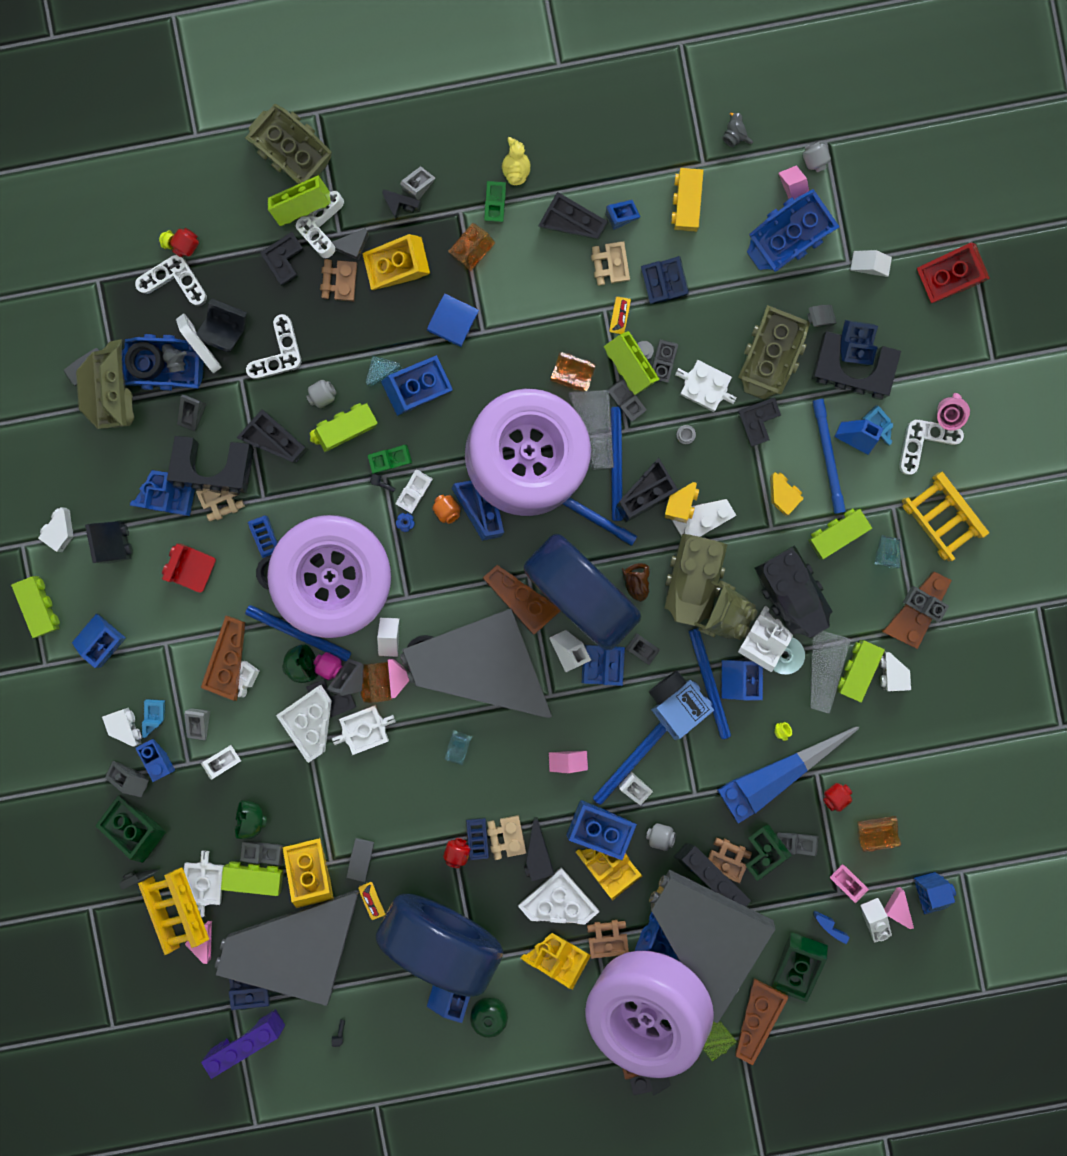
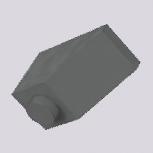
[105,761,149,797]

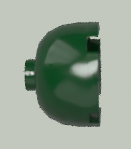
[282,644,318,683]
[235,800,267,839]
[470,997,508,1038]

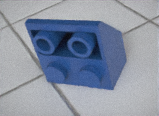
[72,613,126,668]
[721,660,763,700]
[427,985,470,1023]

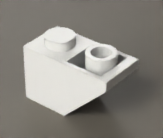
[38,507,74,552]
[549,630,591,672]
[879,652,911,691]
[102,708,142,746]
[860,898,892,943]

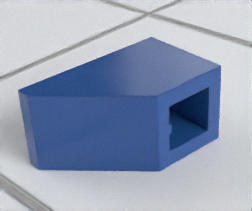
[834,419,883,455]
[136,739,175,782]

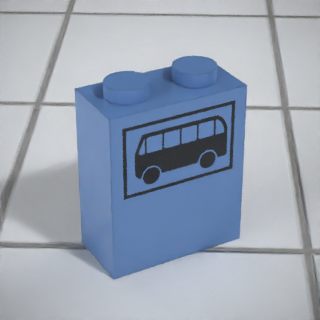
[651,680,714,740]

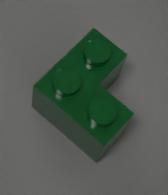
[745,824,792,881]

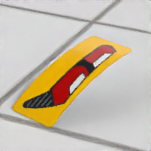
[609,297,631,334]
[358,882,385,920]

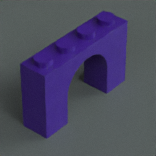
[201,1009,285,1079]

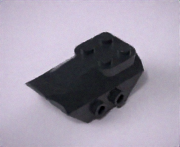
[755,545,833,638]

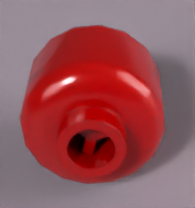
[170,228,199,257]
[823,783,852,812]
[443,838,470,868]

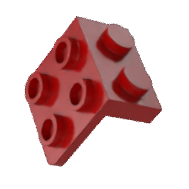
[162,544,216,593]

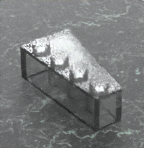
[569,390,614,470]
[810,631,851,714]

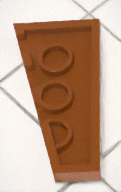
[483,565,560,635]
[882,572,952,649]
[201,616,245,701]
[735,978,788,1065]

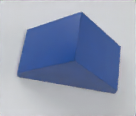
[606,200,640,230]

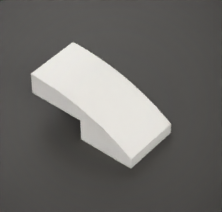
[396,469,433,514]

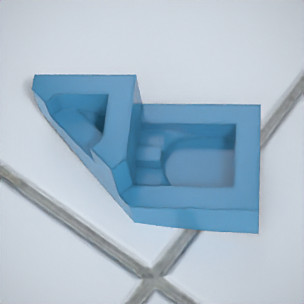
[862,405,893,445]
[142,699,165,738]

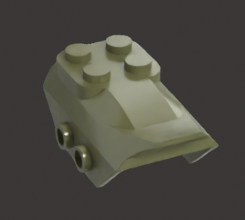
[245,104,332,184]
[738,305,810,400]
[76,339,134,429]
[664,534,728,626]
[694,580,757,640]

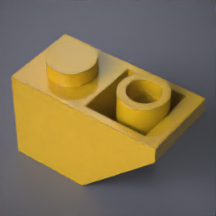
[770,472,804,516]
[665,482,699,523]

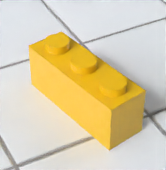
[671,168,703,232]

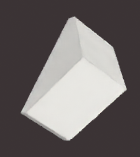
[850,250,892,277]
[377,618,400,657]
[201,745,241,780]
[618,772,653,806]

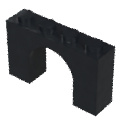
[811,331,901,400]
[167,436,254,495]
[673,843,751,907]

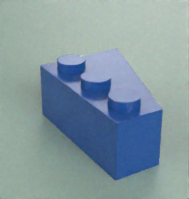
[452,481,504,541]
[913,872,956,915]

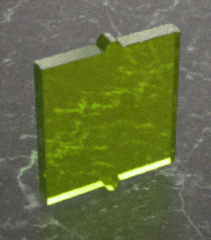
[703,1021,737,1062]

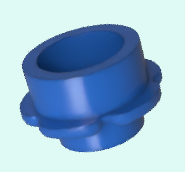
[396,513,415,532]

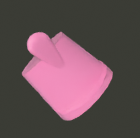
[937,393,970,431]

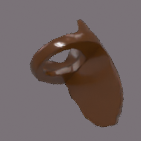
[622,563,650,602]

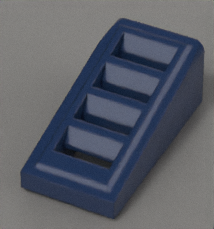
[466,818,490,860]

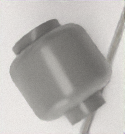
[802,141,831,172]
[306,380,336,408]
[646,823,676,851]

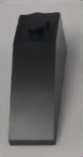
[524,817,554,881]

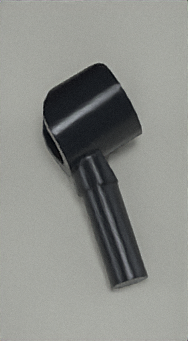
[370,474,395,492]
[332,1019,345,1047]

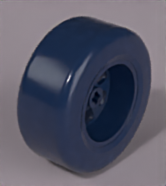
[524,534,641,650]
[376,894,503,997]

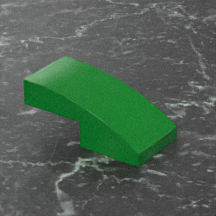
[484,181,506,222]
[368,445,412,474]

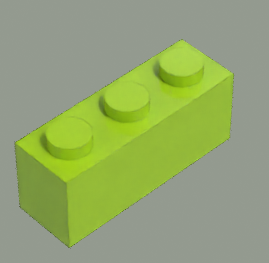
[268,175,331,226]
[604,331,660,395]
[314,403,378,452]
[808,508,872,559]
[11,576,60,638]
[836,640,885,703]
[221,861,284,896]

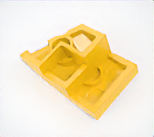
[576,849,642,900]
[520,933,591,990]

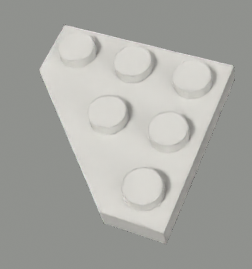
[276,685,332,763]
[518,867,599,925]

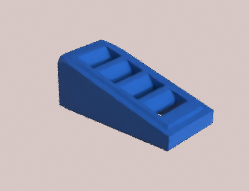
[248,515,277,558]

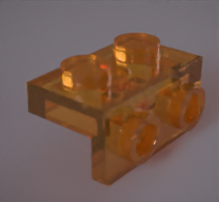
[448,223,495,271]
[550,352,596,393]
[361,662,392,703]
[857,816,901,852]

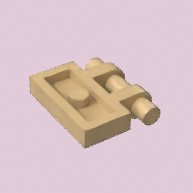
[591,241,630,286]
[196,489,245,521]
[487,815,526,860]

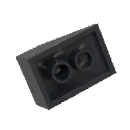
[85,521,133,564]

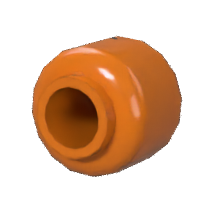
[432,495,461,524]

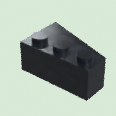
[538,192,608,240]
[237,409,309,464]
[616,457,678,523]

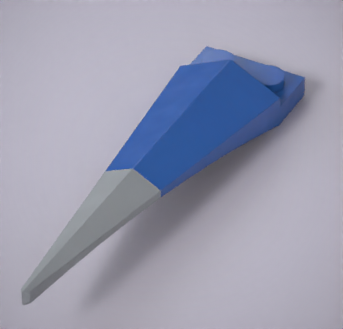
[717,726,859,823]

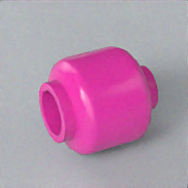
[313,652,343,680]

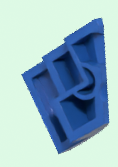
[130,470,195,516]

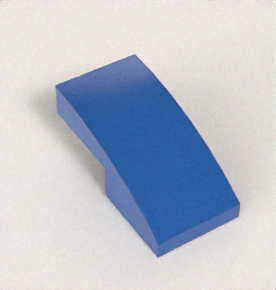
[813,911,850,944]

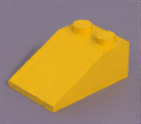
[362,234,430,290]
[283,838,334,908]

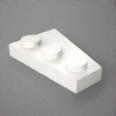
[672,499,736,537]

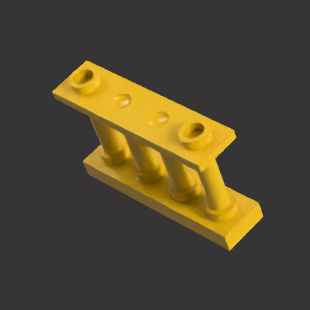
[901,471,989,561]
[138,867,209,955]

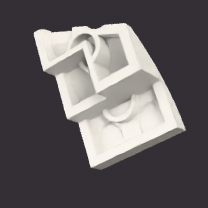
[738,606,793,672]

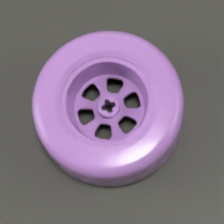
[465,389,591,516]
[267,515,391,638]
[585,951,714,1078]

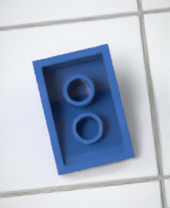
[381,355,453,416]
[566,800,637,860]

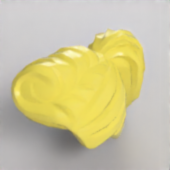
[502,137,530,185]

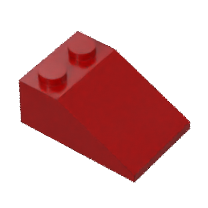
[917,242,990,303]

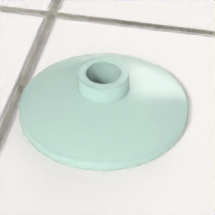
[773,637,805,674]

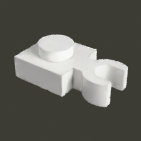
[238,661,260,697]

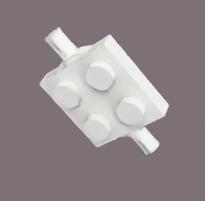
[675,360,737,412]
[332,705,396,755]
[184,851,224,917]

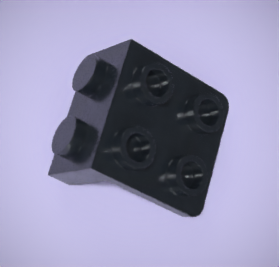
[196,298,247,352]

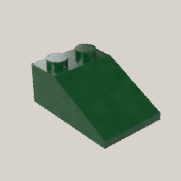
[96,795,166,863]
[771,932,828,1002]

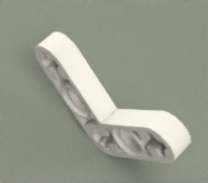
[296,191,344,258]
[135,255,207,306]
[176,314,222,373]
[246,314,302,379]
[899,420,964,475]

